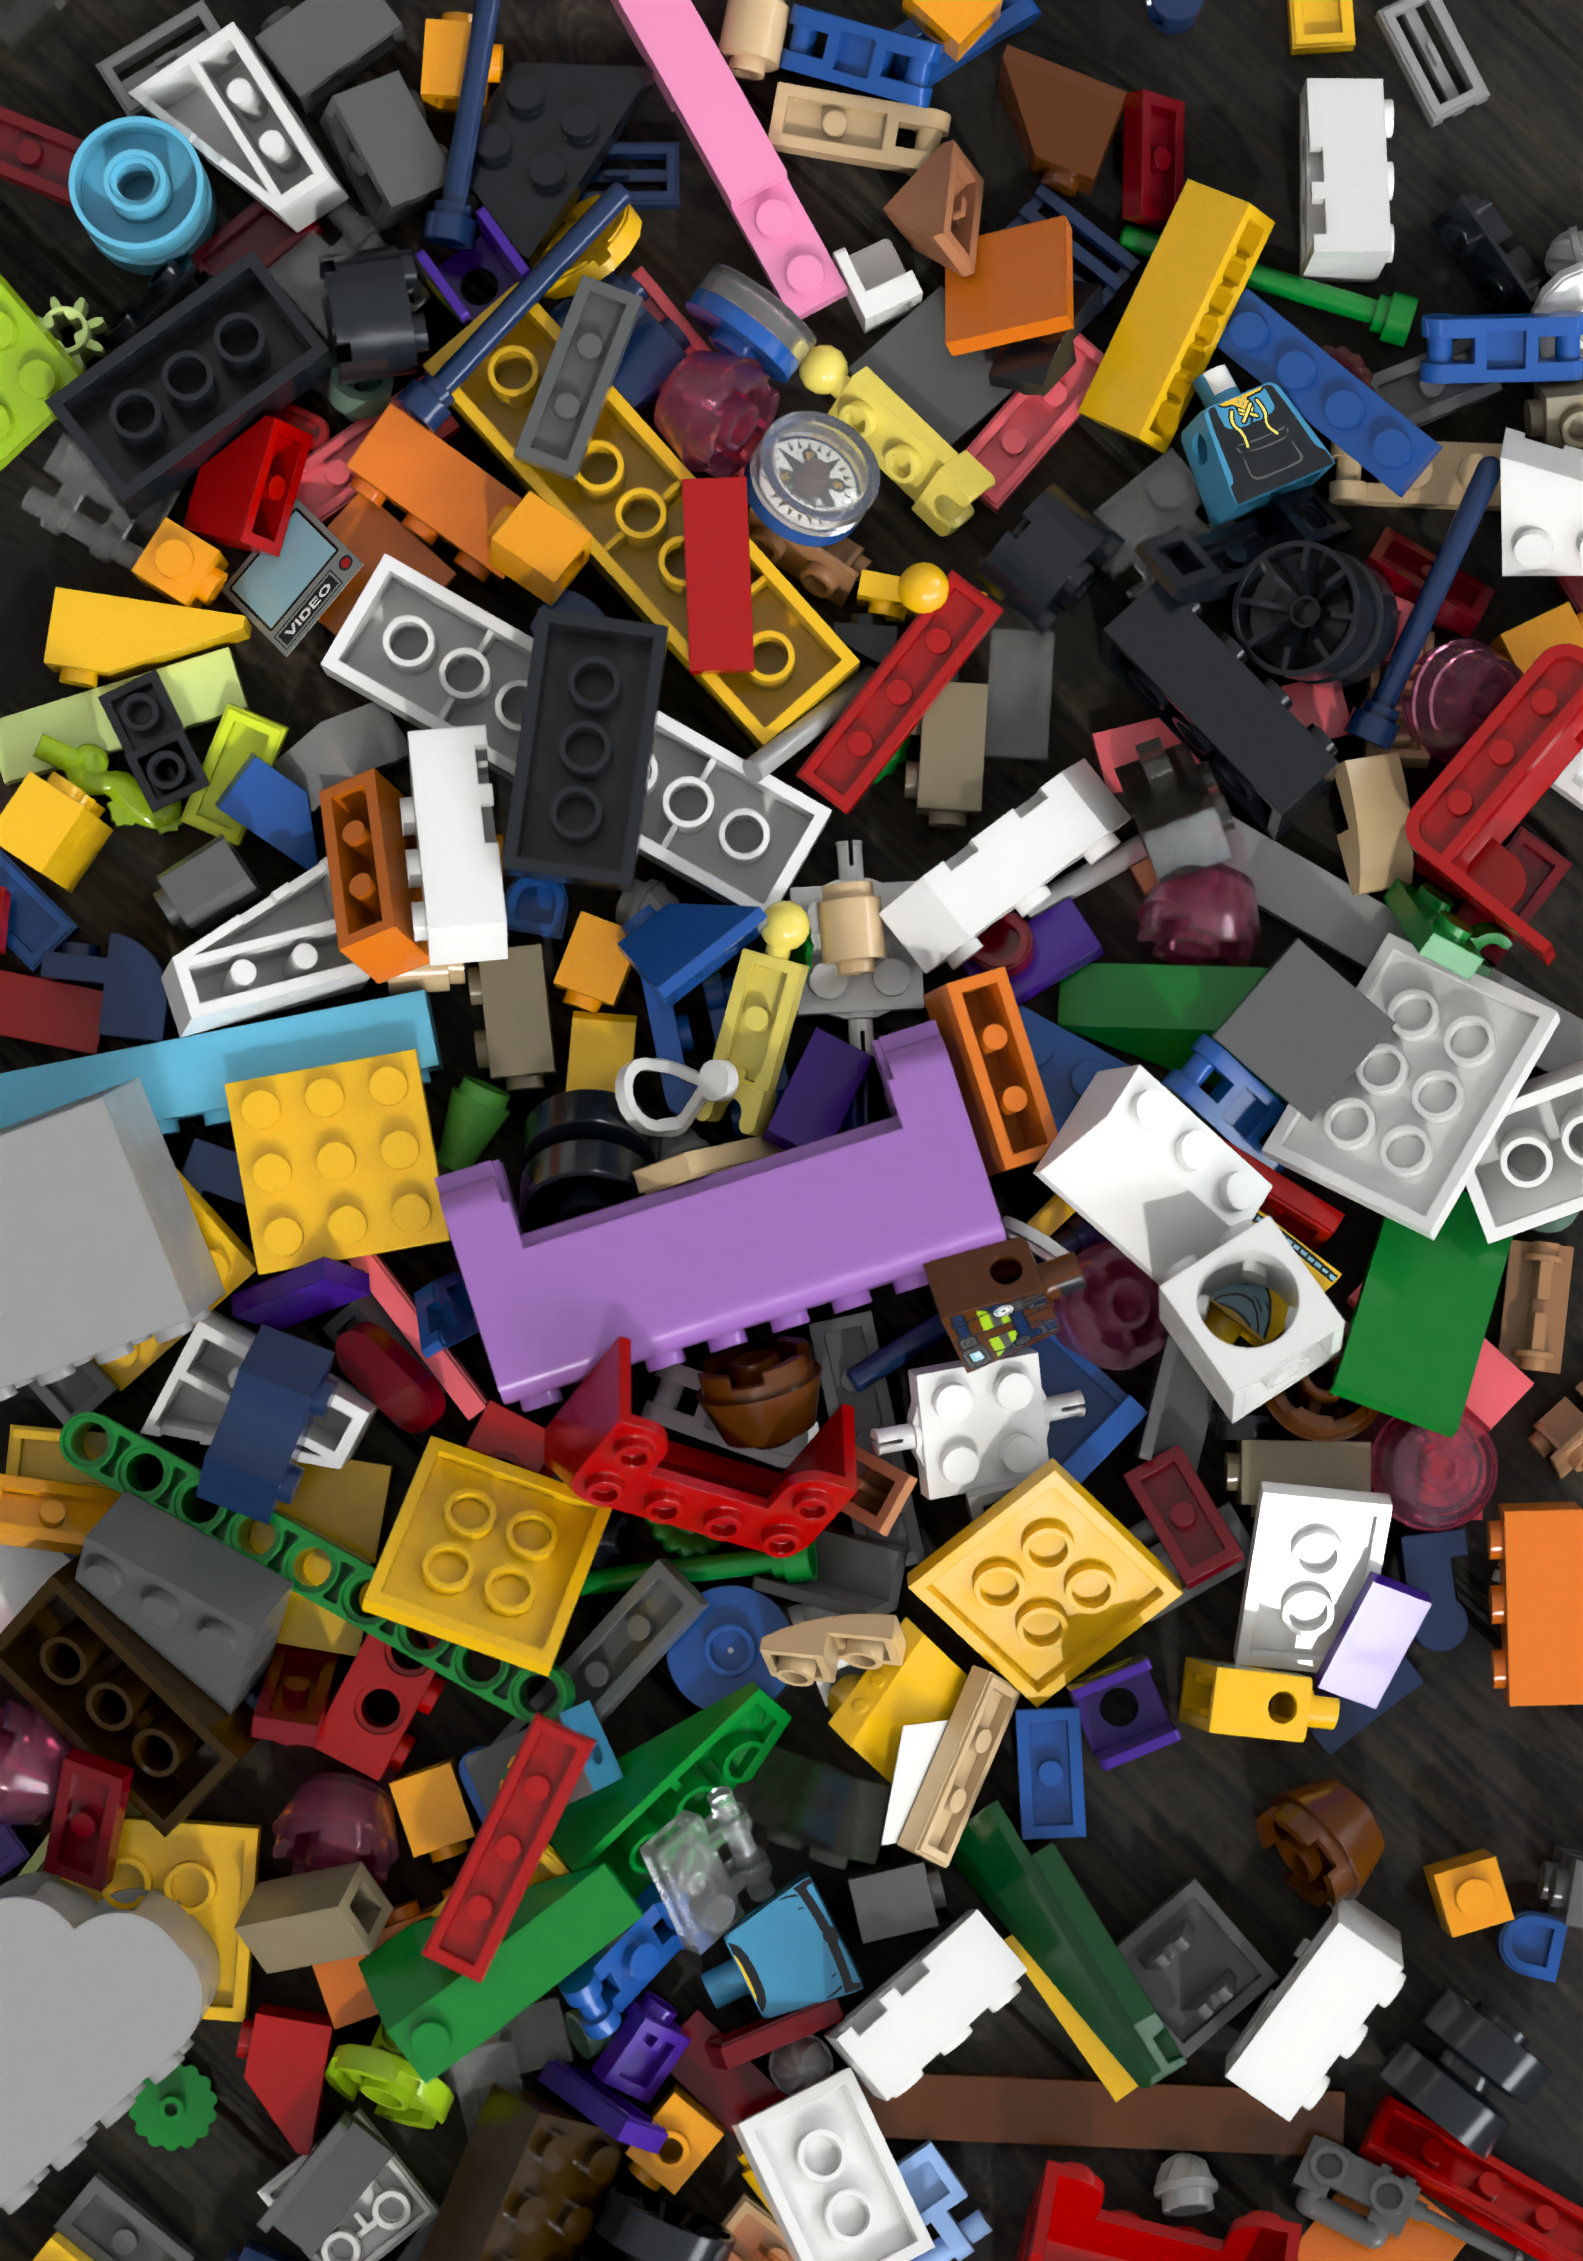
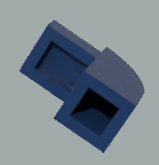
[41,932,174,1043]

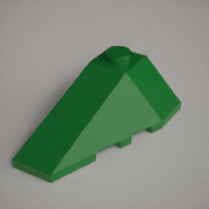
[1057,963,1286,1102]
[550,1681,792,1899]
[358,1861,645,2084]

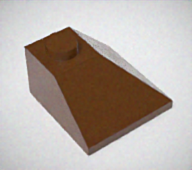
[997,44,1127,196]

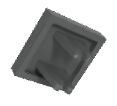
[1115,1876,1280,2059]

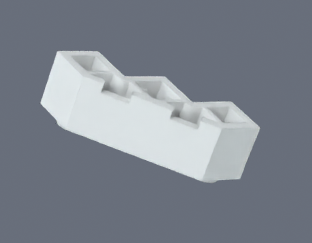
[878,758,1131,974]

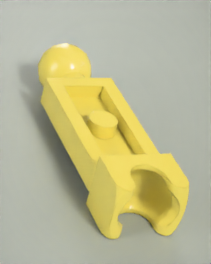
[798,345,995,537]
[696,900,810,1136]

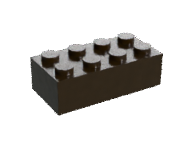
[0,1553,262,1837]
[418,2082,628,2261]

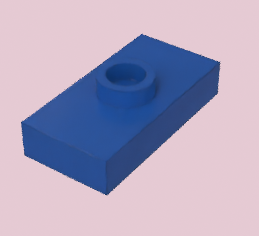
[1014,1706,1086,1840]

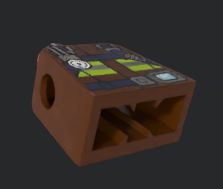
[923,1237,1088,1373]

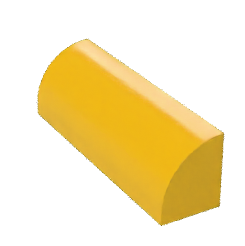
[1078,179,1275,454]

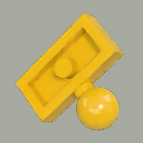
[856,562,988,623]

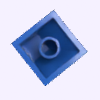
[617,903,768,1010]

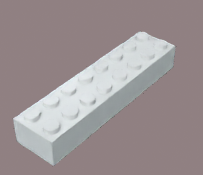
[320,553,832,912]

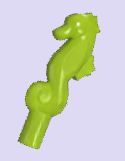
[32,733,182,835]

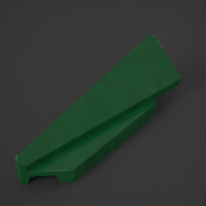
[951,1800,1188,2088]

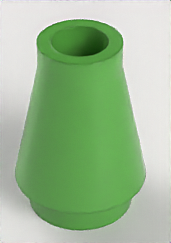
[436,1075,511,1171]

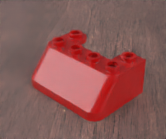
[544,1336,857,1558]
[1015,2160,1302,2261]

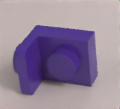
[591,1991,691,2104]

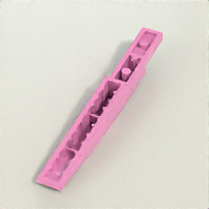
[610,0,848,325]

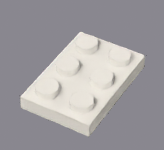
[1233,1481,1393,1673]
[732,2067,935,2261]

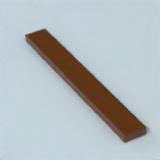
[830,2067,1345,2156]

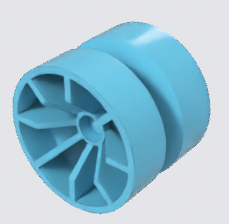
[68,116,217,275]

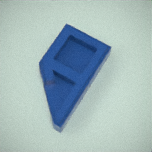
[215,753,318,870]
[414,1271,480,1359]

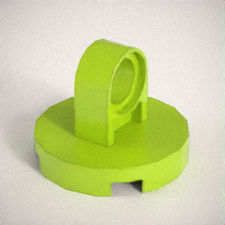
[324,2021,454,2129]

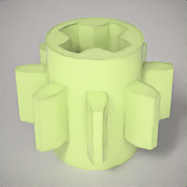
[37,296,108,372]

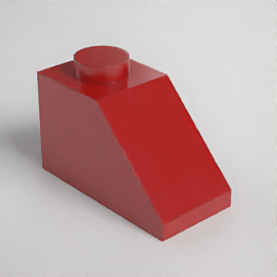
[183,416,313,557]
[236,2003,335,2156]

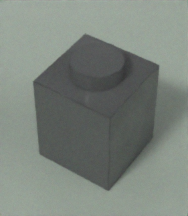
[847,1856,947,1944]

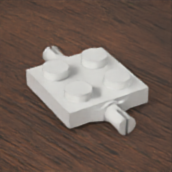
[788,840,925,1057]
[870,1347,1086,1500]

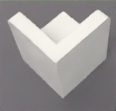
[832,239,923,334]

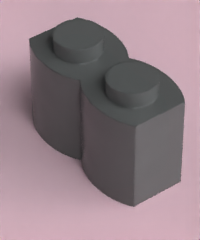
[153,834,265,936]

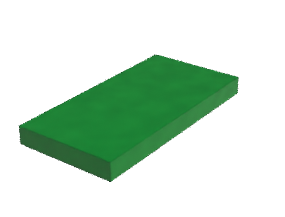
[1329,1191,1513,1438]

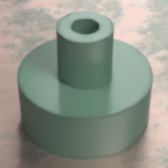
[327,367,394,422]

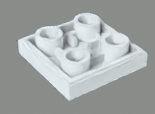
[257,2108,439,2261]

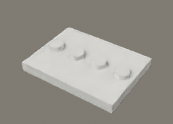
[1262,932,1561,1240]

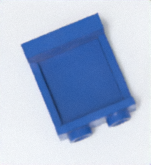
[1025,1329,1148,1484]

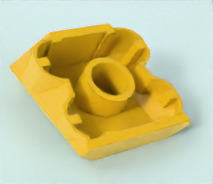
[827,1616,968,1784]

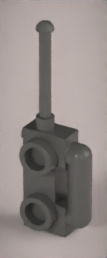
[1291,2135,1524,2261]

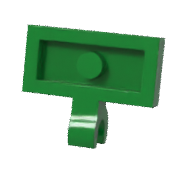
[1383,878,1512,980]

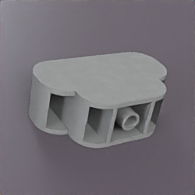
[0,1872,221,2215]

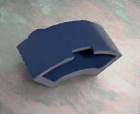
[196,1324,338,1525]

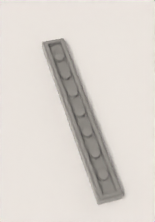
[1190,811,1583,1074]

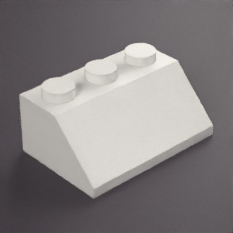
[1466,1060,1583,1244]
[1033,1065,1273,1286]

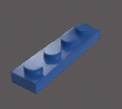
[1217,288,1443,498]

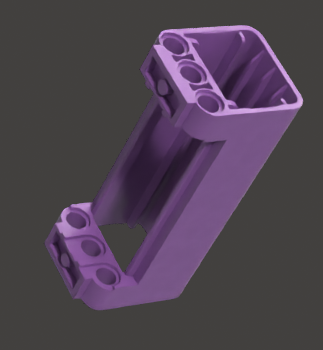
[434,1020,1007,1412]

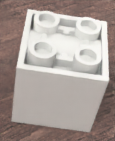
[1159,1215,1345,1424]

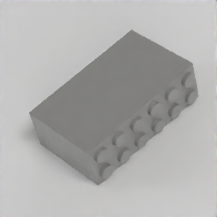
[0,1077,226,1401]

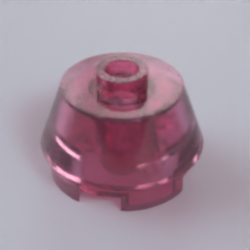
[654,350,779,478]
[1402,639,1524,765]
[1136,859,1262,967]
[1052,1242,1166,1370]
[1371,1411,1498,1532]
[0,1700,75,1826]
[272,1773,399,1886]

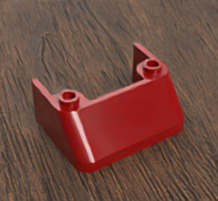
[1405,643,1583,966]

